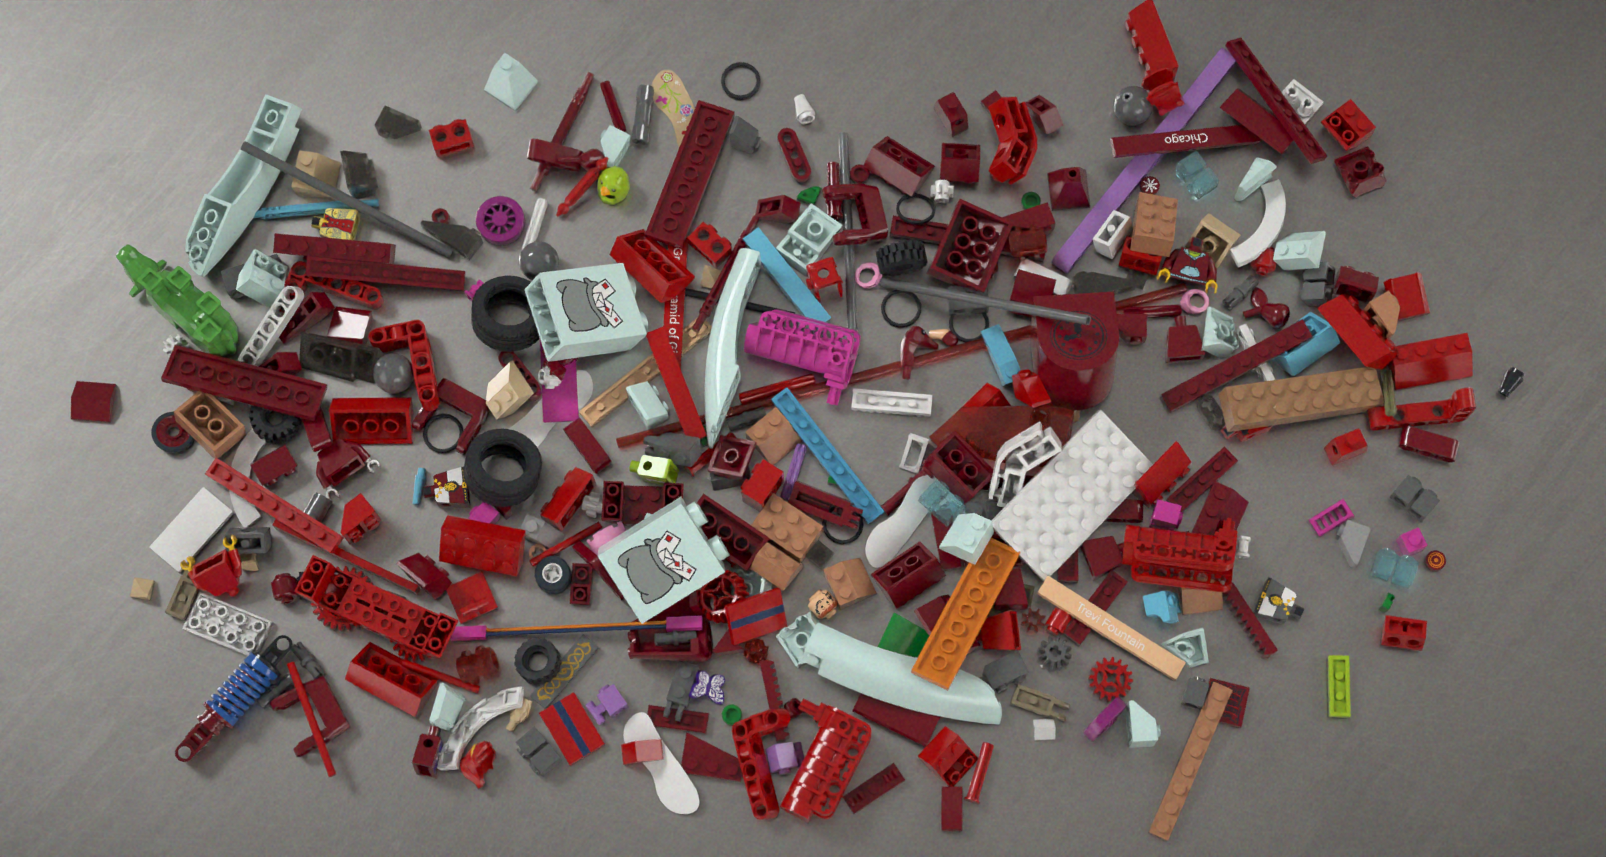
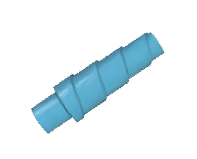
[412,468,426,505]

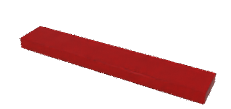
[646,326,707,439]

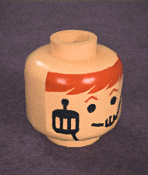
[808,589,838,619]

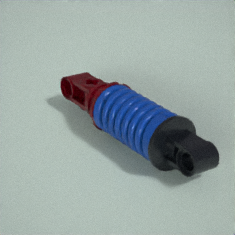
[175,635,292,762]

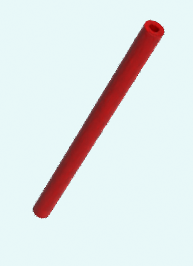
[287,661,336,777]

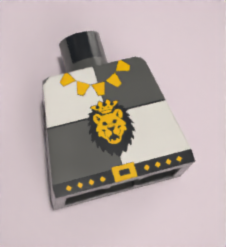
[1253,577,1304,623]

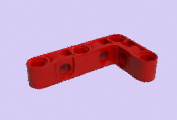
[368,320,439,411]
[1367,388,1476,431]
[732,709,790,820]

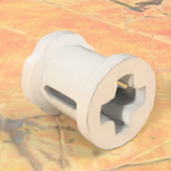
[1235,535,1251,559]

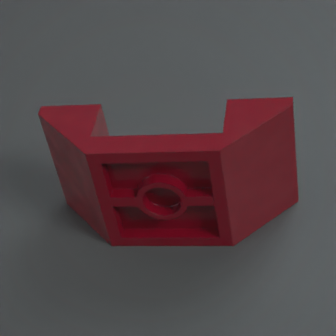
[601,481,684,526]

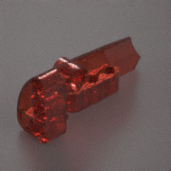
[929,403,1075,468]

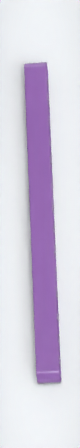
[1051,47,1236,274]

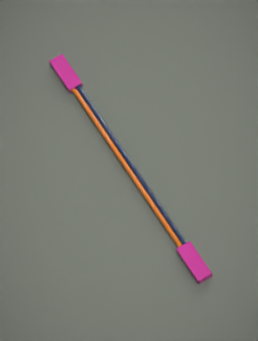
[450,616,703,641]

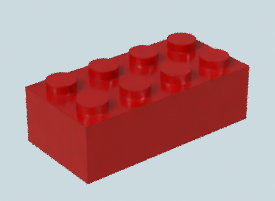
[439,515,526,576]

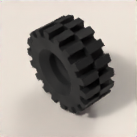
[876,240,928,276]
[249,406,301,444]

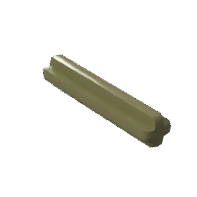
[1381,369,1397,416]

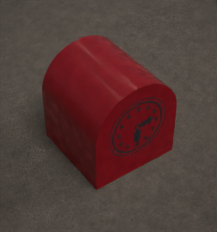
[1030,291,1119,411]

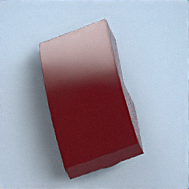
[570,563,593,605]
[941,786,963,831]

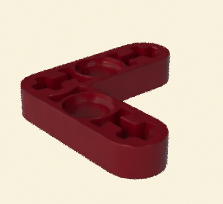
[572,540,625,601]

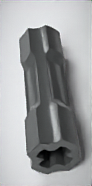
[631,85,654,145]

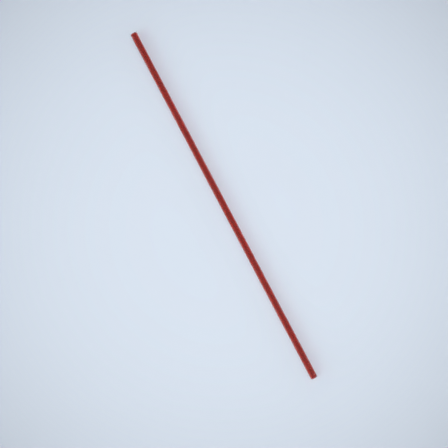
[616,283,1187,448]

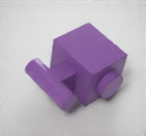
[586,684,628,725]
[766,742,804,775]

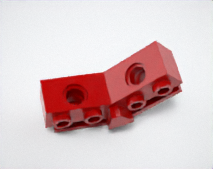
[988,97,1037,185]

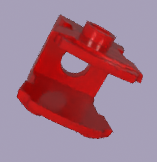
[1141,67,1185,116]
[806,257,843,303]

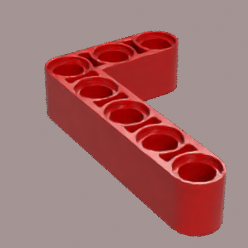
[279,261,384,316]

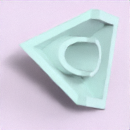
[1161,628,1209,668]

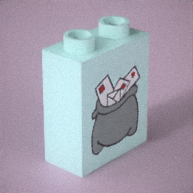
[525,263,648,362]
[598,497,730,624]

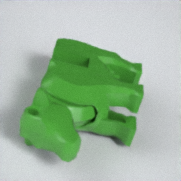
[116,244,239,357]

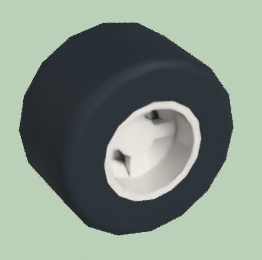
[534,556,572,594]

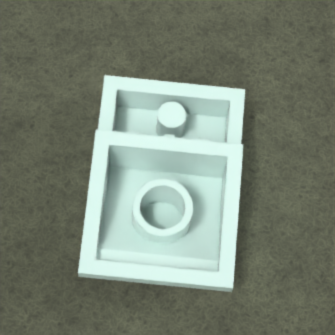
[776,203,842,276]

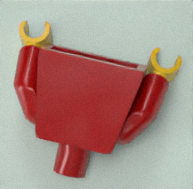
[180,535,242,597]

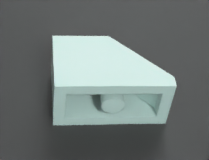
[600,125,631,168]

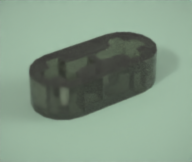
[1197,395,1225,431]

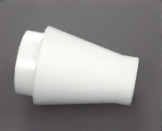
[794,94,815,124]

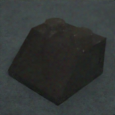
[340,151,378,199]

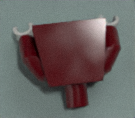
[316,439,380,501]

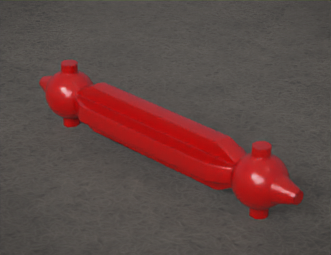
[556,157,609,217]

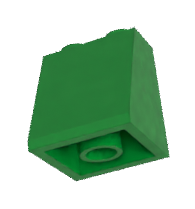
[878,613,929,658]

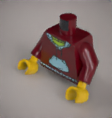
[1157,237,1218,294]

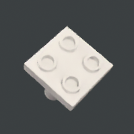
[1269,79,1324,125]

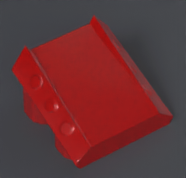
[1383,272,1430,322]

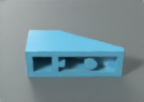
[980,324,1021,386]

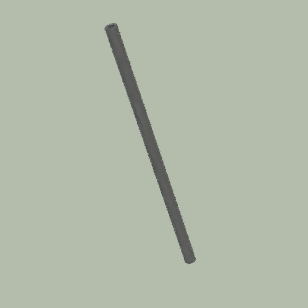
[839,132,859,356]
[240,141,454,258]
[880,277,1091,325]

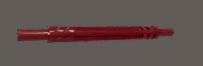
[530,72,595,191]
[692,215,760,333]

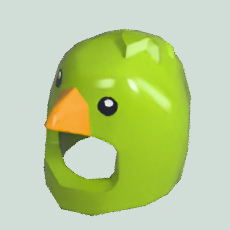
[597,166,630,205]

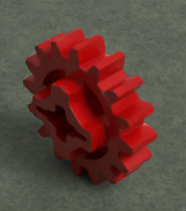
[1088,657,1133,702]

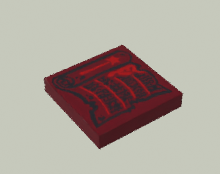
[1204,678,1250,728]

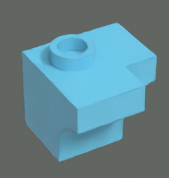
[1143,590,1181,624]

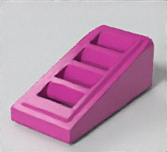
[1309,499,1355,537]

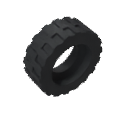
[514,637,562,685]

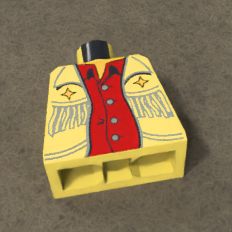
[311,208,361,240]

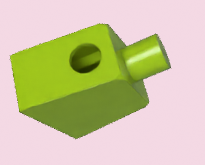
[629,455,680,486]

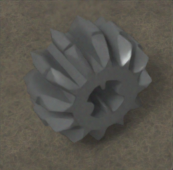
[1037,636,1072,671]

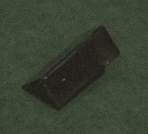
[299,331,384,384]

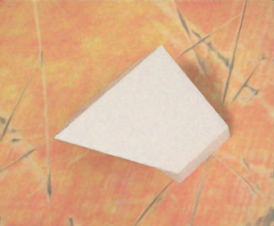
[899,433,938,474]

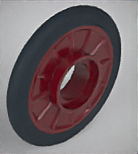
[151,412,194,452]

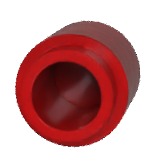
[1045,607,1072,636]

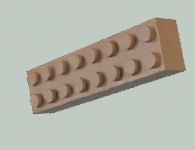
[1218,367,1385,432]

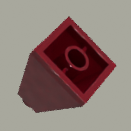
[1047,167,1090,211]

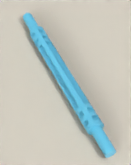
[253,199,379,219]

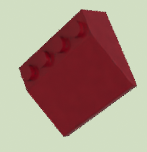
[926,199,1014,293]

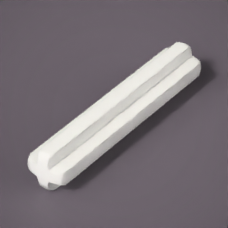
[522,198,548,250]

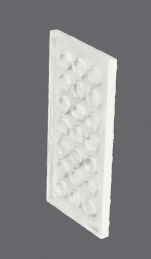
[992,410,1153,581]

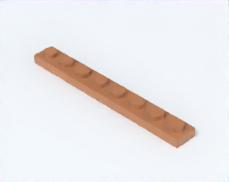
[1148,682,1232,841]

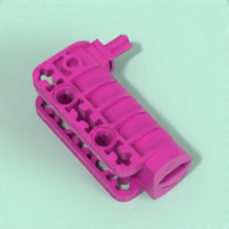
[744,309,861,405]

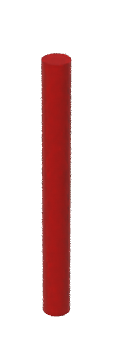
[529,521,602,567]
[401,659,481,694]

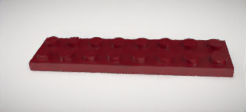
[645,100,735,249]
[161,345,327,421]

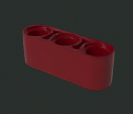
[527,139,583,172]
[498,351,542,401]
[302,406,333,452]
[563,418,612,474]
[1398,426,1460,463]
[1103,499,1144,523]

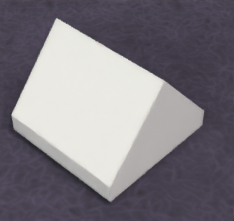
[1033,719,1055,741]

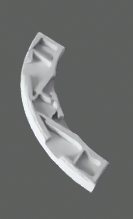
[1230,179,1286,267]
[230,428,267,527]
[437,686,524,770]

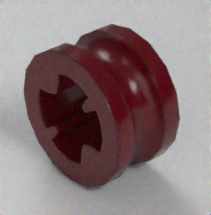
[431,208,450,228]
[784,698,804,719]

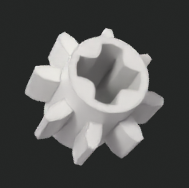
[930,180,954,203]
[163,334,188,357]
[538,366,562,389]
[582,492,603,518]

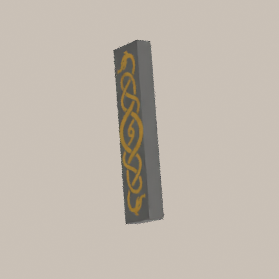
[530,634,599,709]

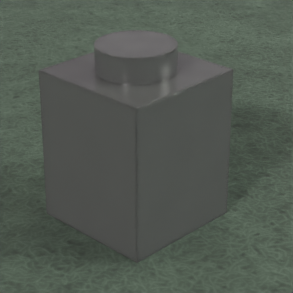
[1181,676,1209,710]

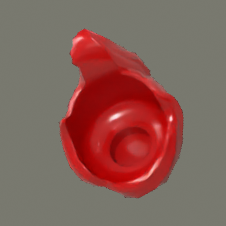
[460,741,496,789]

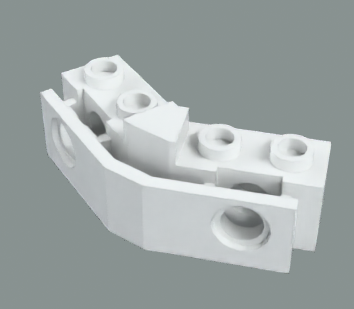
[989,422,1062,507]

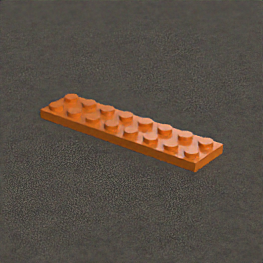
[911,538,1020,691]

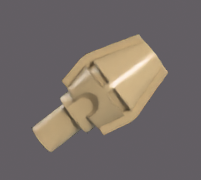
[506,697,532,732]

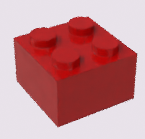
[740,459,784,512]

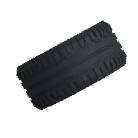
[471,275,540,352]
[463,428,542,507]

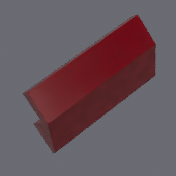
[1220,89,1294,154]
[852,693,941,747]

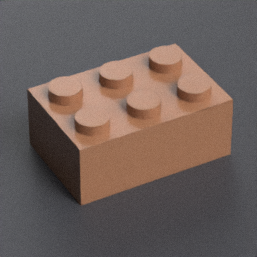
[1130,192,1178,257]
[173,391,246,459]
[751,493,823,563]

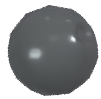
[1113,86,1153,126]
[519,241,559,280]
[373,353,414,394]

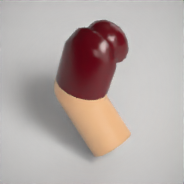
[929,329,958,347]

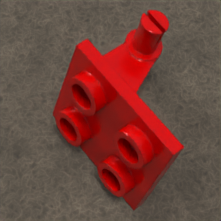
[446,571,498,624]

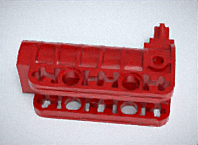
[1122,518,1238,592]
[780,698,872,823]

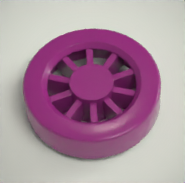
[476,196,525,245]
[1083,697,1127,742]

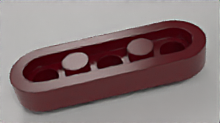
[777,128,811,182]

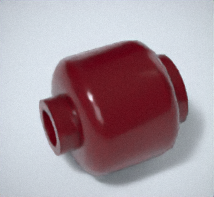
[271,573,299,604]

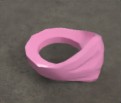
[855,262,883,288]
[1180,289,1209,314]

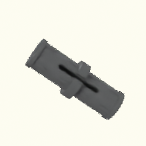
[1222,275,1259,310]
[726,406,766,431]
[654,630,696,647]
[291,641,325,679]
[256,673,294,709]

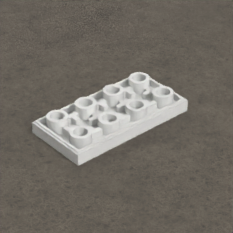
[149,487,234,573]
[182,592,273,656]

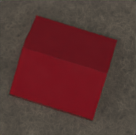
[71,381,116,423]
[707,435,757,479]

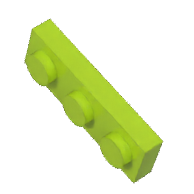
[1327,655,1351,718]

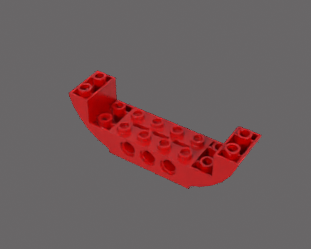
[294,555,459,658]

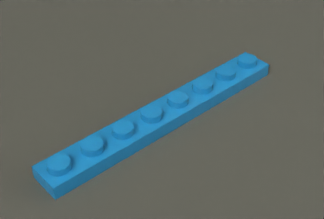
[771,387,884,525]

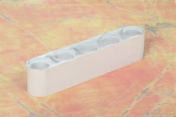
[238,286,304,366]

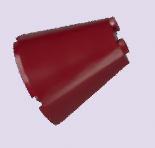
[628,590,713,662]

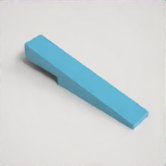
[743,227,831,330]

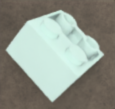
[236,249,288,307]

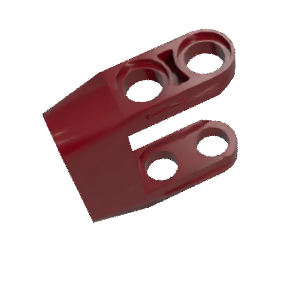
[822,183,888,246]
[412,378,490,455]
[270,676,350,757]

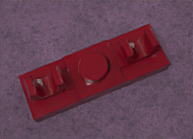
[843,763,905,814]

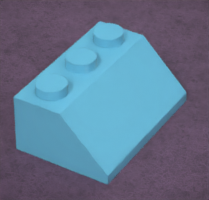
[1274,312,1340,376]

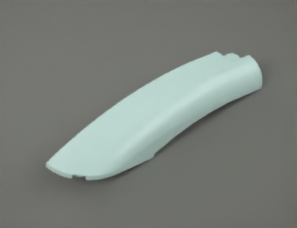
[185,94,302,277]
[704,248,762,449]
[802,622,1002,725]

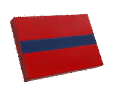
[724,588,788,645]
[539,692,605,766]

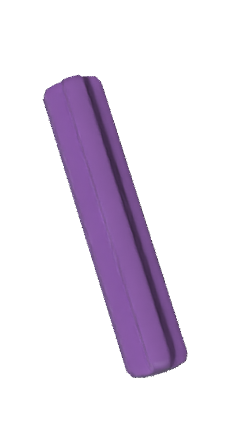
[780,444,807,501]

